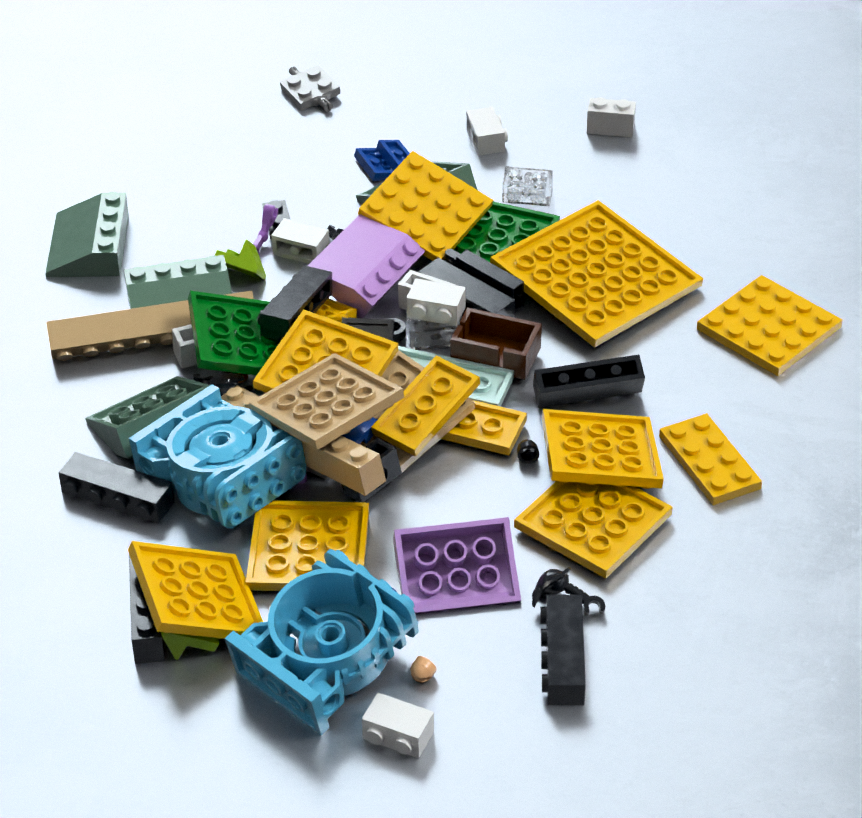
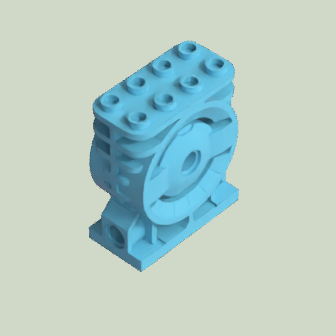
[129,384,306,528]
[225,549,419,736]

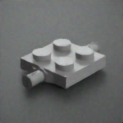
[280,65,341,112]

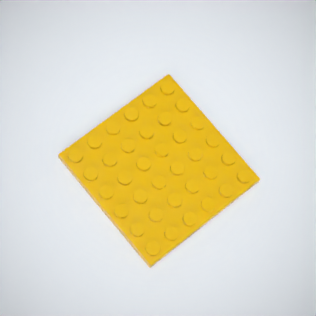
[490,200,704,348]

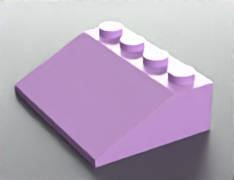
[308,214,425,318]
[393,517,521,614]

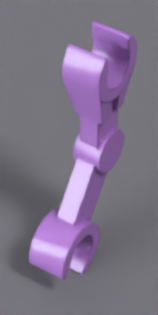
[253,204,278,254]

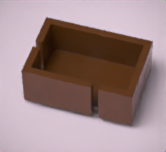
[450,308,542,380]

